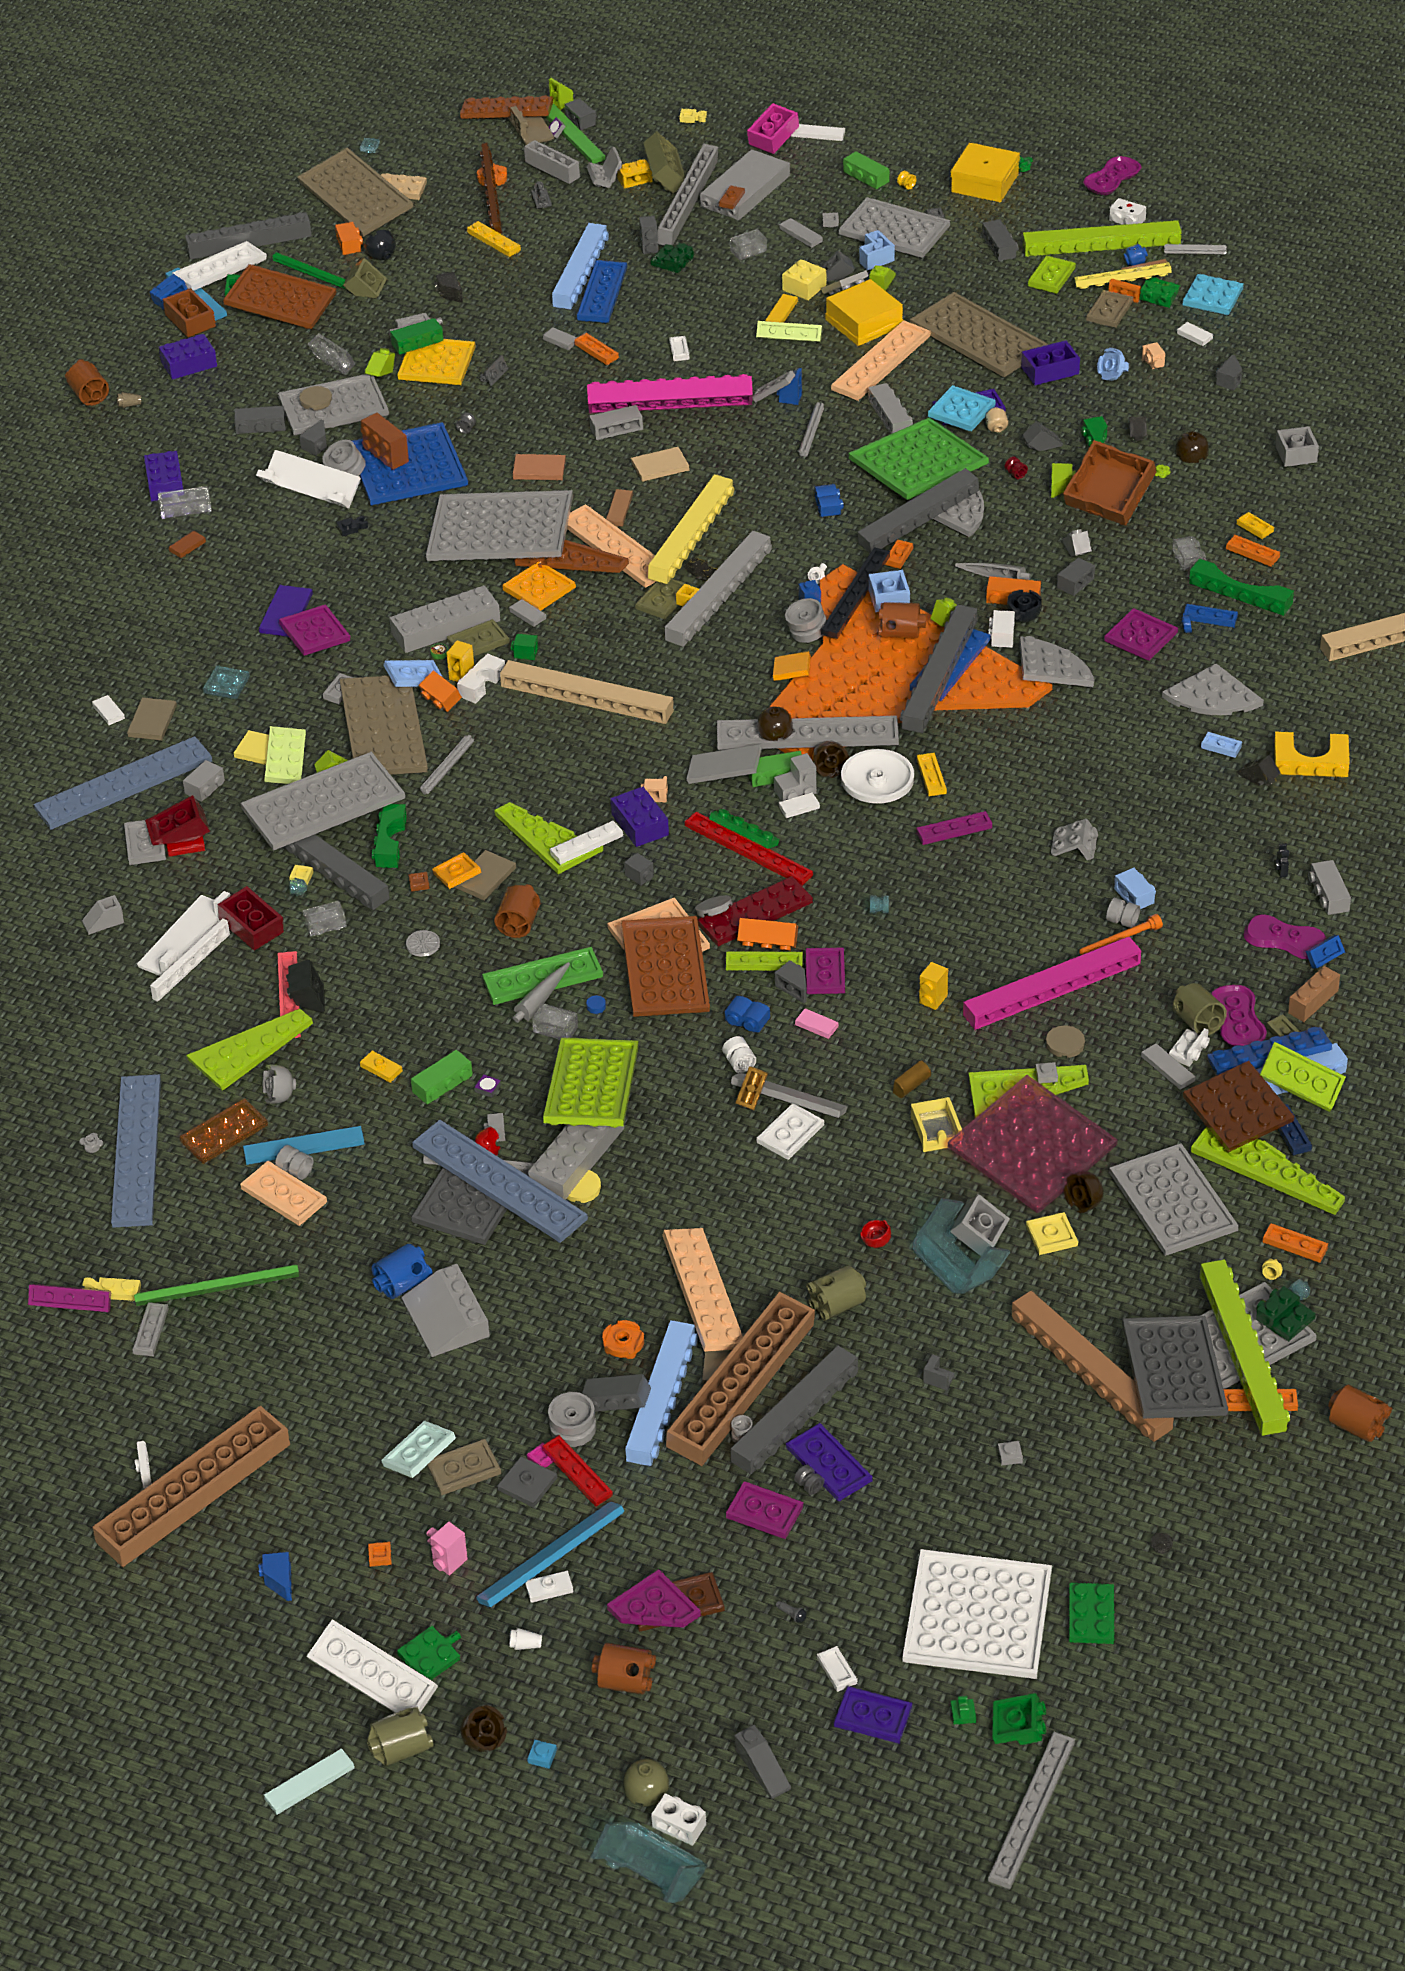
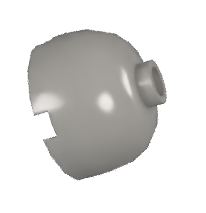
[262,1065,296,1104]

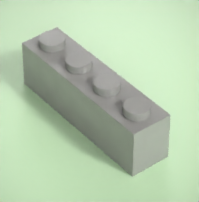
[524,140,580,184]
[868,383,913,434]

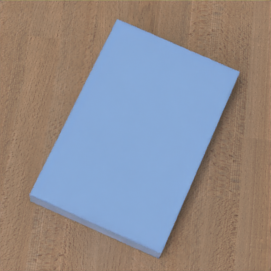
[384,660,443,687]

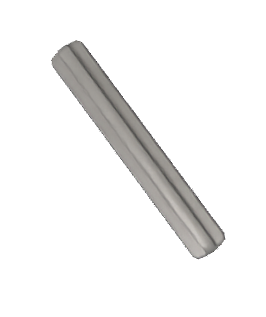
[1164,244,1227,255]

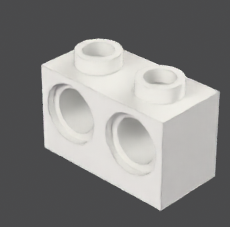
[651,1794,706,1846]

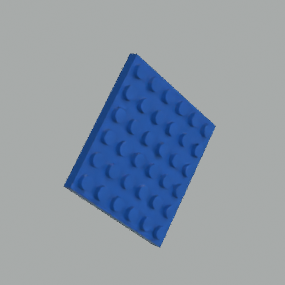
[352,422,468,505]

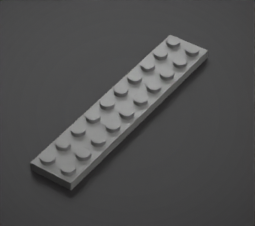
[717,716,899,750]

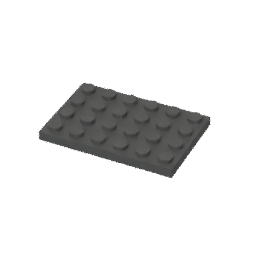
[1122,1316,1228,1419]

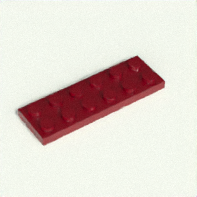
[697,876,813,946]

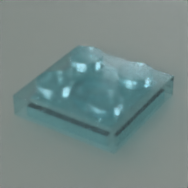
[203,666,250,699]

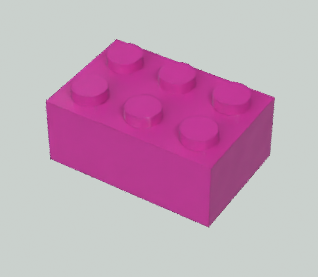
[747,103,799,154]

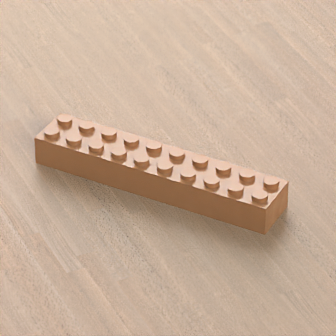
[666,1292,815,1466]
[93,1406,290,1567]

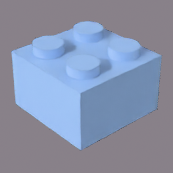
[869,570,910,612]

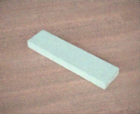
[264,1749,354,1815]

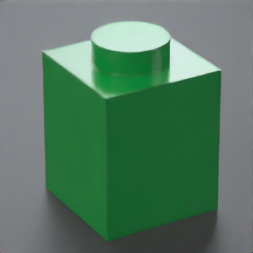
[511,634,538,660]

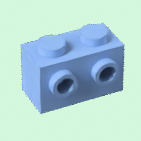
[1114,868,1156,909]

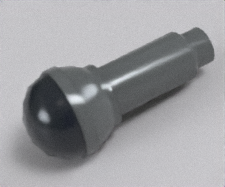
[776,1601,807,1623]

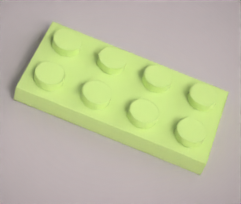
[264,726,306,784]

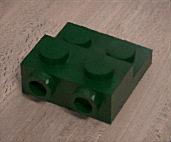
[650,243,694,273]
[1256,1286,1316,1342]

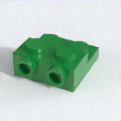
[1140,277,1180,308]
[993,1693,1046,1745]

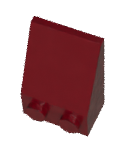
[145,795,210,845]

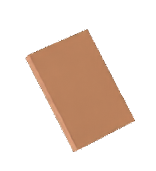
[513,454,566,480]

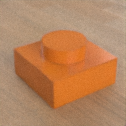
[368,1542,392,1567]

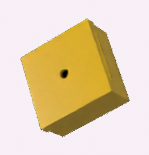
[951,142,1020,202]
[825,279,903,346]

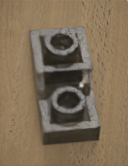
[684,558,718,582]

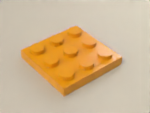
[502,562,576,611]

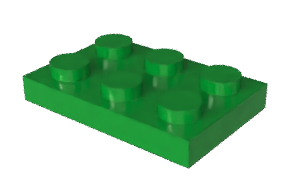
[1069,1583,1114,1644]

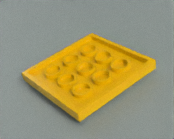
[398,339,476,385]

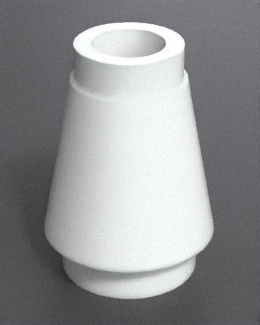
[509,1628,542,1650]

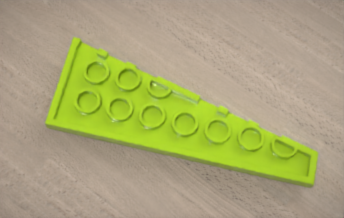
[1191,1127,1345,1215]

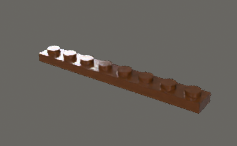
[480,143,503,234]

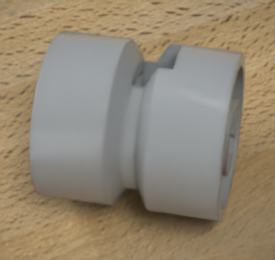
[1106,898,1140,928]
[275,1145,314,1180]

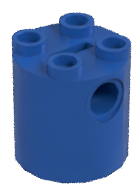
[372,1243,432,1299]

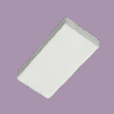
[1177,322,1213,346]
[669,336,689,361]
[92,695,125,725]
[779,792,820,818]
[817,1646,857,1692]

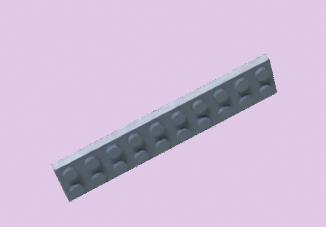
[34,736,212,830]
[111,1074,161,1228]
[412,1120,588,1243]

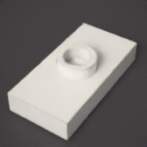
[135,1441,152,1488]
[525,1571,573,1603]

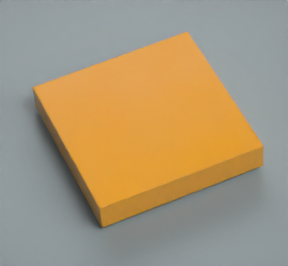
[773,651,811,681]
[432,852,482,889]

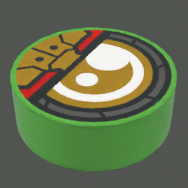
[430,643,448,660]

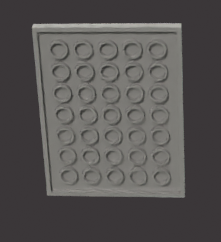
[426,490,573,561]

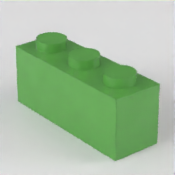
[843,151,889,189]
[748,751,802,787]
[411,1050,472,1104]

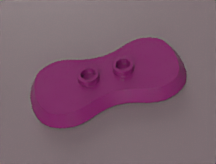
[1083,156,1141,195]
[1243,915,1327,960]
[1211,985,1267,1047]

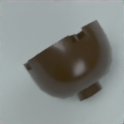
[1175,431,1209,463]
[757,706,793,741]
[812,741,849,778]
[1064,1171,1104,1213]
[460,1705,507,1752]

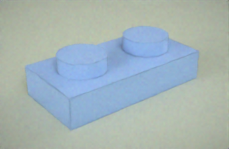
[1201,732,1242,758]

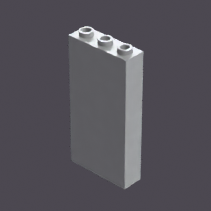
[700,149,790,220]

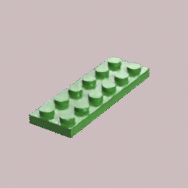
[482,947,603,1005]

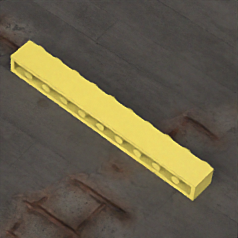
[648,475,734,584]

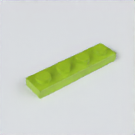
[726,952,803,971]

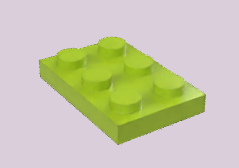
[1028,256,1076,293]

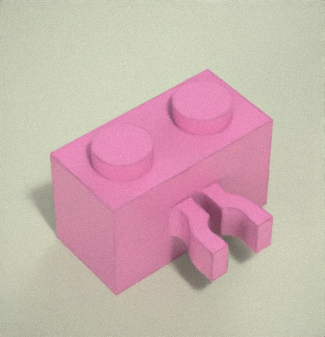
[426,1522,468,1576]

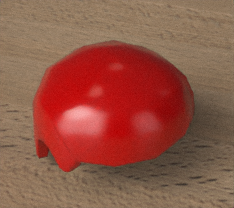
[475,1126,501,1156]
[860,1220,891,1249]

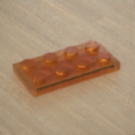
[180,1099,268,1164]

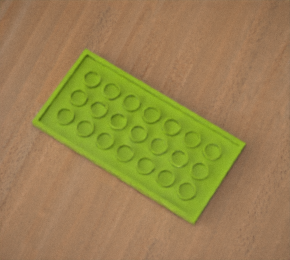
[543,1038,638,1128]

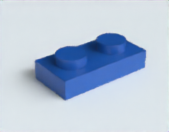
[1306,935,1345,969]

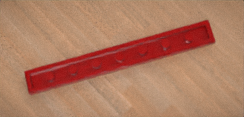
[685,812,813,886]

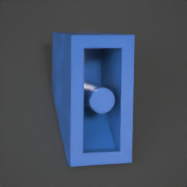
[777,368,802,405]
[259,1552,292,1601]

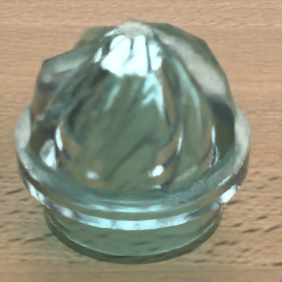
[290,878,307,896]
[1289,1279,1310,1300]

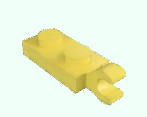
[83,1277,141,1301]

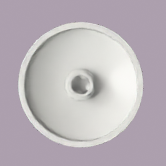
[841,749,914,803]

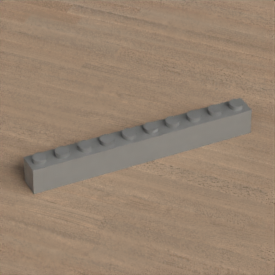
[658,144,718,246]
[665,531,772,647]

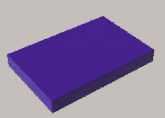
[834,1686,912,1744]

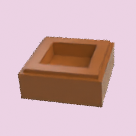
[409,872,430,891]

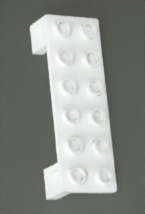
[256,450,361,509]
[137,891,230,976]

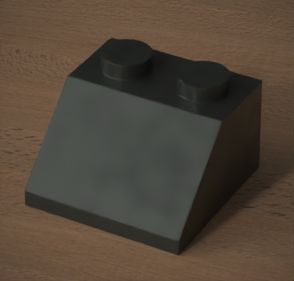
[286,959,325,1012]

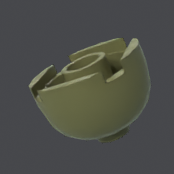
[623,1759,669,1807]

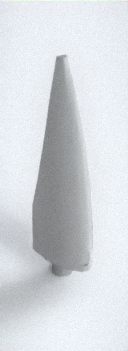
[955,563,1031,580]
[513,962,570,1023]

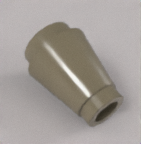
[117,392,141,408]

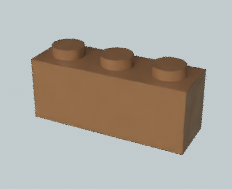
[1288,966,1340,1022]

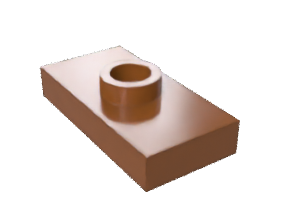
[719,185,745,209]

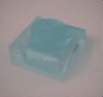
[360,138,380,153]

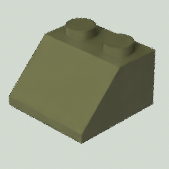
[343,258,387,298]

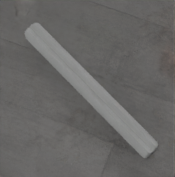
[799,402,824,457]
[420,735,474,795]

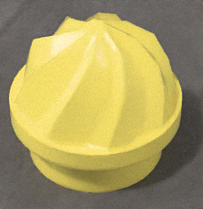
[1262,1259,1283,1280]

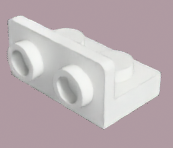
[1169,1028,1210,1067]

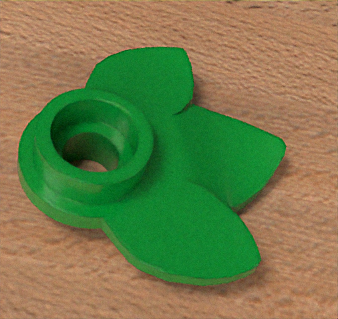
[1018,156,1033,172]

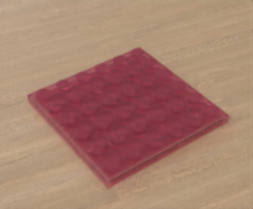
[947,1075,1118,1213]

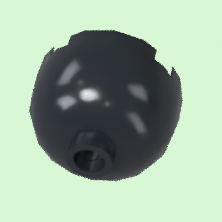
[364,229,396,260]
[1007,590,1042,623]

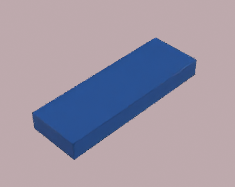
[1183,604,1238,628]

